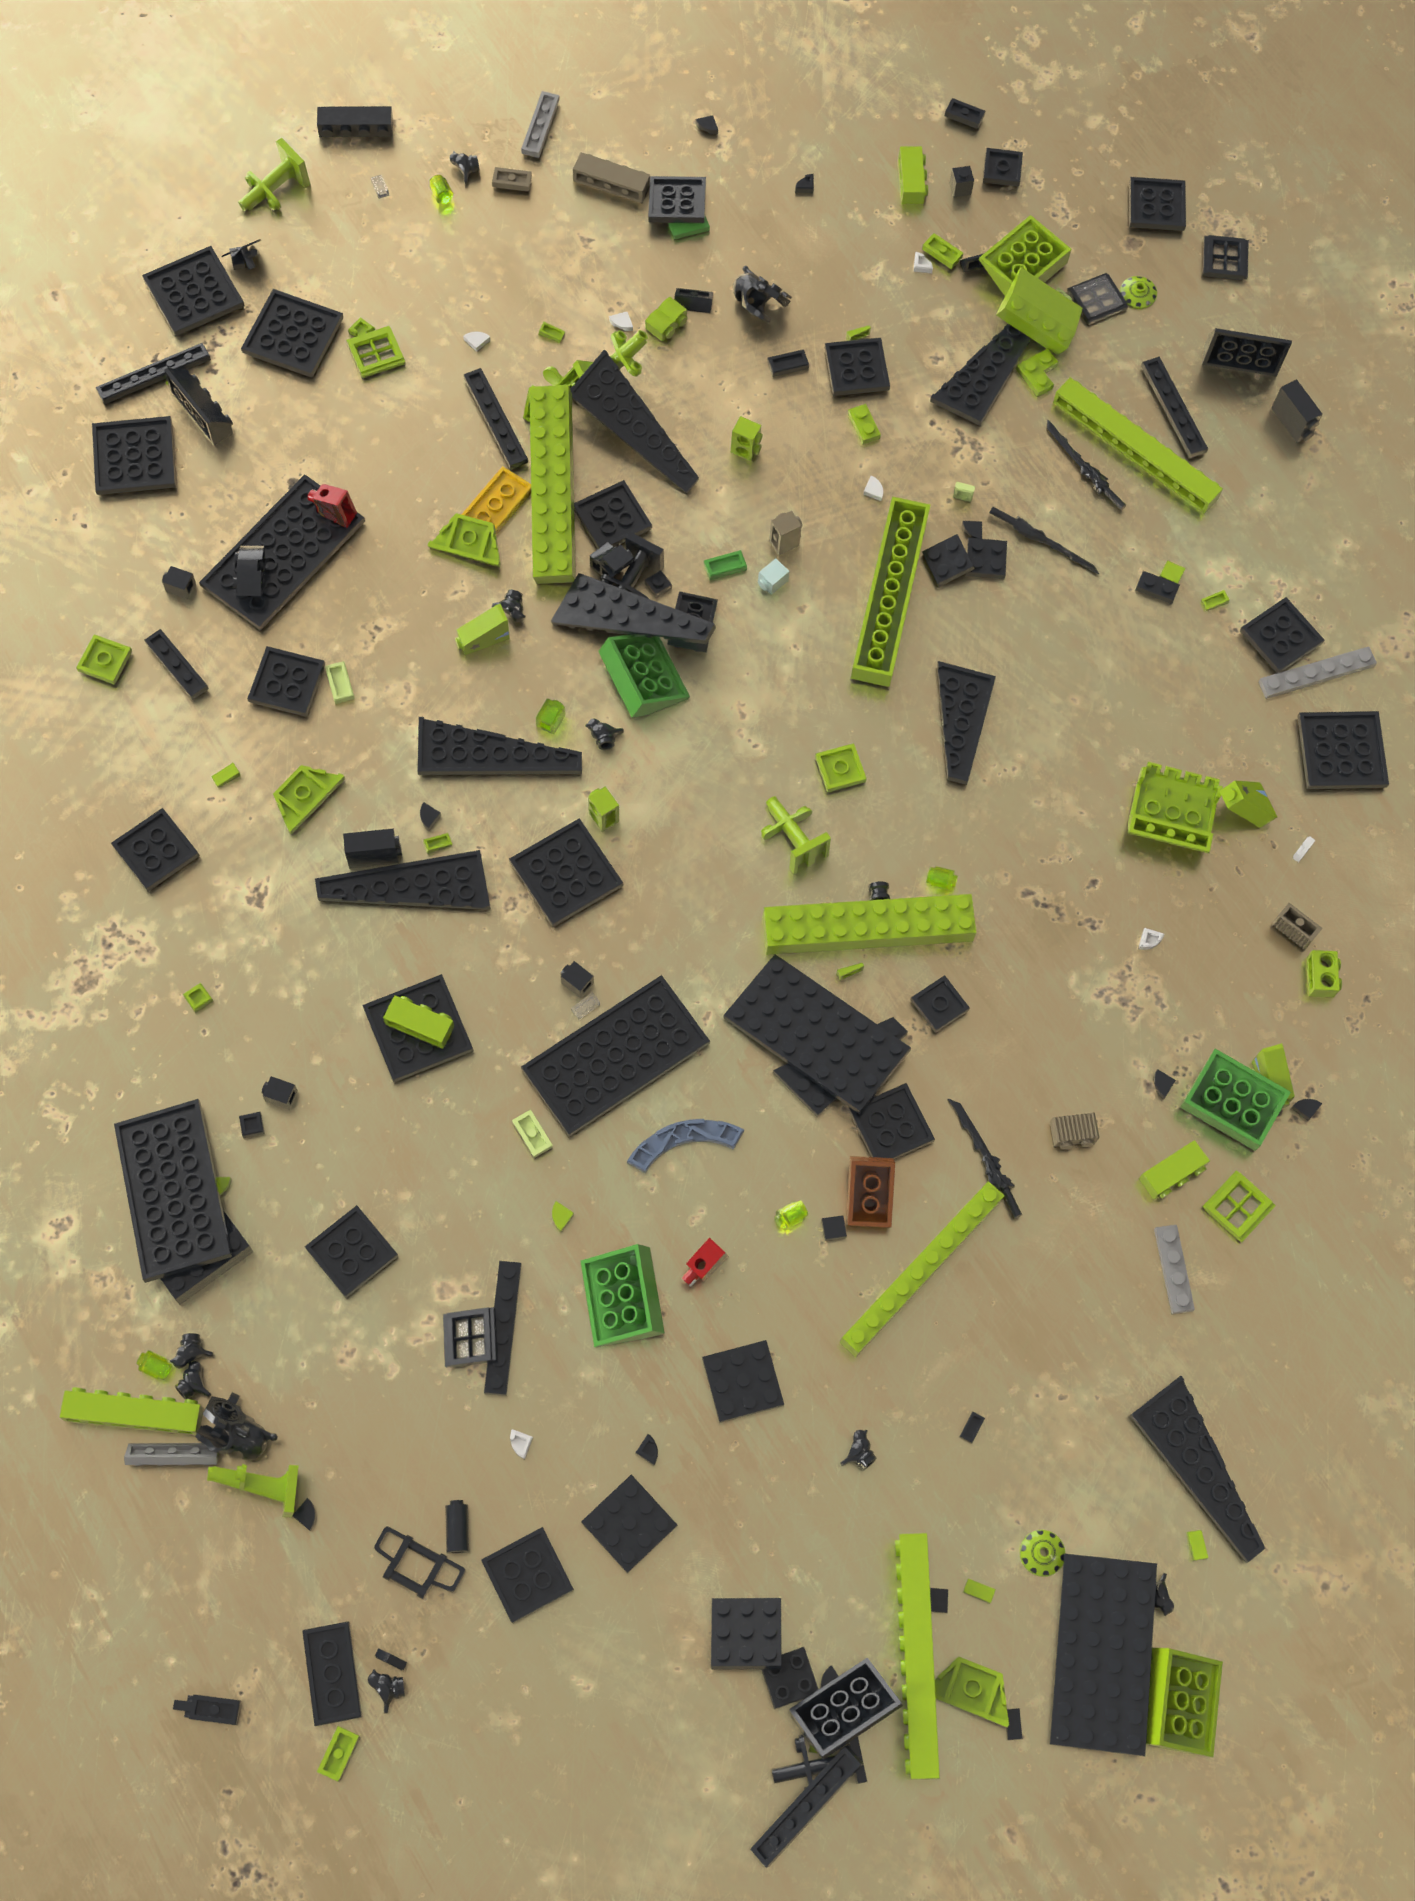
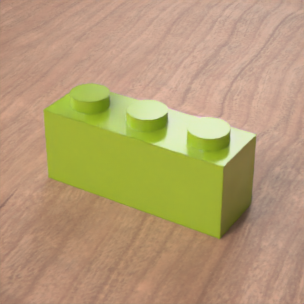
[898,146,928,204]
[383,995,454,1049]
[1139,1140,1210,1200]

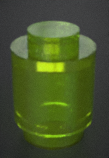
[429,175,453,204]
[926,866,958,890]
[774,1200,808,1230]
[136,1350,172,1380]

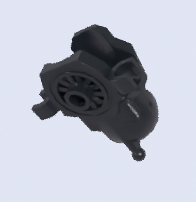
[733,266,792,324]
[195,1392,278,1460]

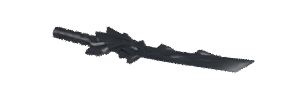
[1047,420,1126,510]
[989,507,1099,575]
[948,1099,1022,1218]

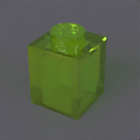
[536,698,565,734]

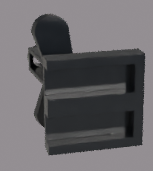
[599,531,664,599]
[772,1734,867,1789]

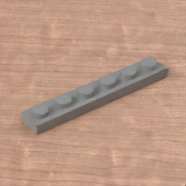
[1258,646,1377,699]

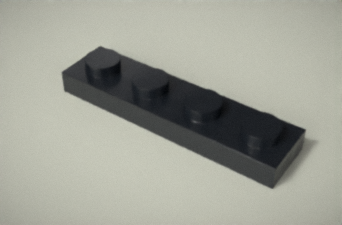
[144,629,209,700]

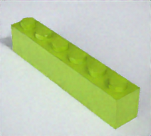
[59,1387,204,1435]

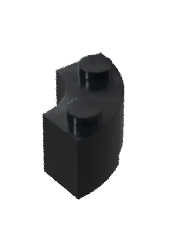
[590,542,634,578]
[233,546,266,596]

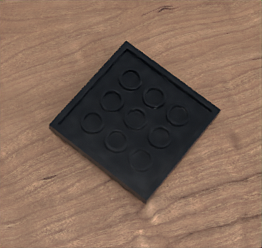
[142,246,245,337]
[241,289,344,377]
[92,416,176,495]
[1297,711,1389,789]
[509,818,624,927]
[362,974,474,1083]

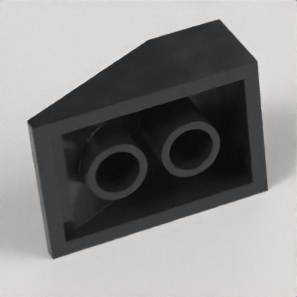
[667,591,718,653]

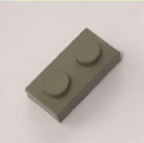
[492,167,532,191]

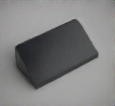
[960,254,984,272]
[674,288,714,313]

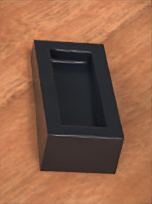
[229,247,246,270]
[960,1411,985,1443]
[1006,1708,1023,1740]

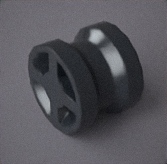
[868,881,890,900]

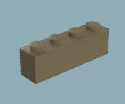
[573,152,650,203]

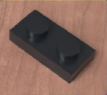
[944,98,986,129]
[1135,571,1180,604]

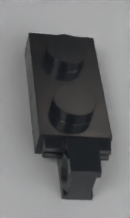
[173,1694,241,1725]

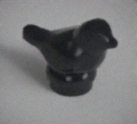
[449,151,480,184]
[492,589,526,622]
[585,718,624,750]
[170,1333,213,1369]
[175,1361,211,1399]
[840,1430,877,1470]
[1155,1573,1174,1616]
[367,1669,405,1713]

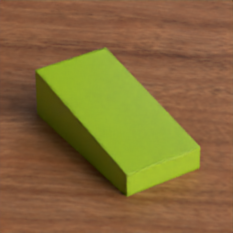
[538,322,565,342]
[846,325,871,341]
[1201,590,1229,611]
[211,763,241,788]
[423,833,452,854]
[836,963,864,981]
[1187,1530,1208,1561]
[963,1578,996,1604]

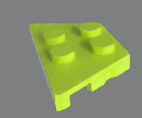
[427,513,501,567]
[273,765,345,835]
[935,1656,1009,1728]

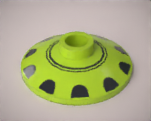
[1120,276,1157,309]
[1020,1530,1066,1577]

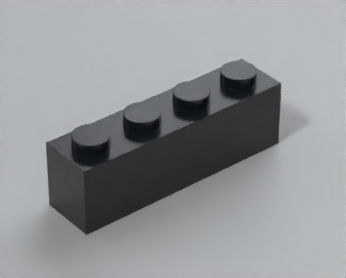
[317,106,393,138]

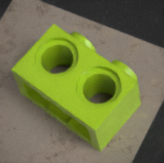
[730,416,763,461]
[588,786,619,832]
[1307,950,1342,997]

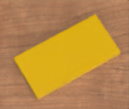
[461,466,531,534]

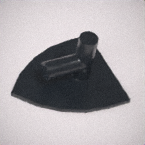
[222,239,261,270]

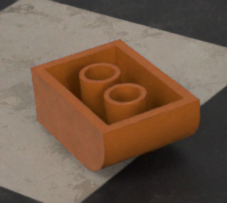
[847,1156,895,1228]

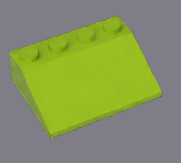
[979,215,1072,296]
[996,267,1083,356]
[1146,1647,1223,1757]

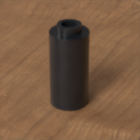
[445,1500,470,1554]

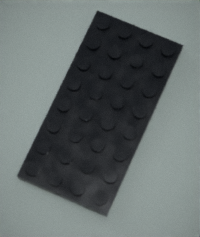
[199,474,365,631]
[723,954,911,1114]
[521,975,710,1137]
[114,1099,232,1283]
[1050,1553,1157,1757]

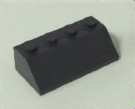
[164,368,233,445]

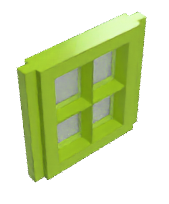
[346,326,406,378]
[1202,1170,1276,1243]

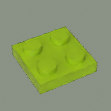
[76,634,132,685]
[815,743,867,793]

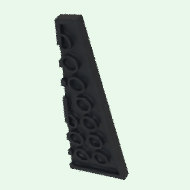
[930,324,1032,426]
[570,350,699,494]
[551,573,716,644]
[417,717,582,775]
[315,850,491,910]
[1130,1376,1265,1563]

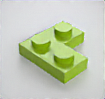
[1016,348,1059,397]

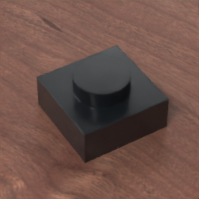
[645,570,672,598]

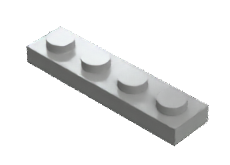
[521,91,560,158]
[1154,1225,1195,1314]
[124,1443,220,1466]

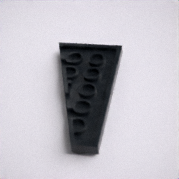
[937,661,996,785]
[773,1017,908,1117]

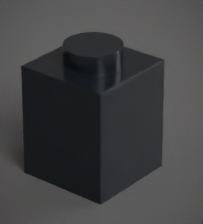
[949,166,974,198]
[162,566,196,599]
[560,961,594,998]
[261,1076,298,1110]

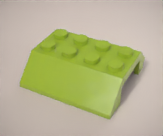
[1128,762,1223,853]

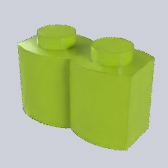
[645,297,688,341]

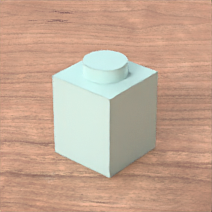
[758,559,790,595]

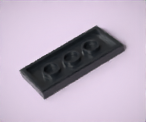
[302,1621,362,1727]

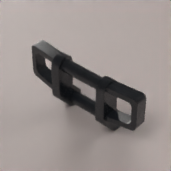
[374,1526,466,1599]

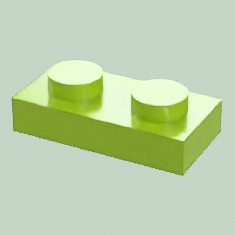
[922,233,964,269]
[848,404,881,445]
[317,1726,360,1782]

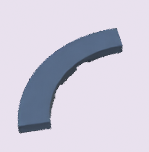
[627,1119,744,1173]

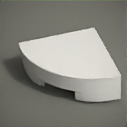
[913,252,933,273]
[609,312,633,331]
[463,332,491,351]
[863,476,883,501]
[1293,836,1315,863]
[1138,928,1165,950]
[510,1429,533,1459]

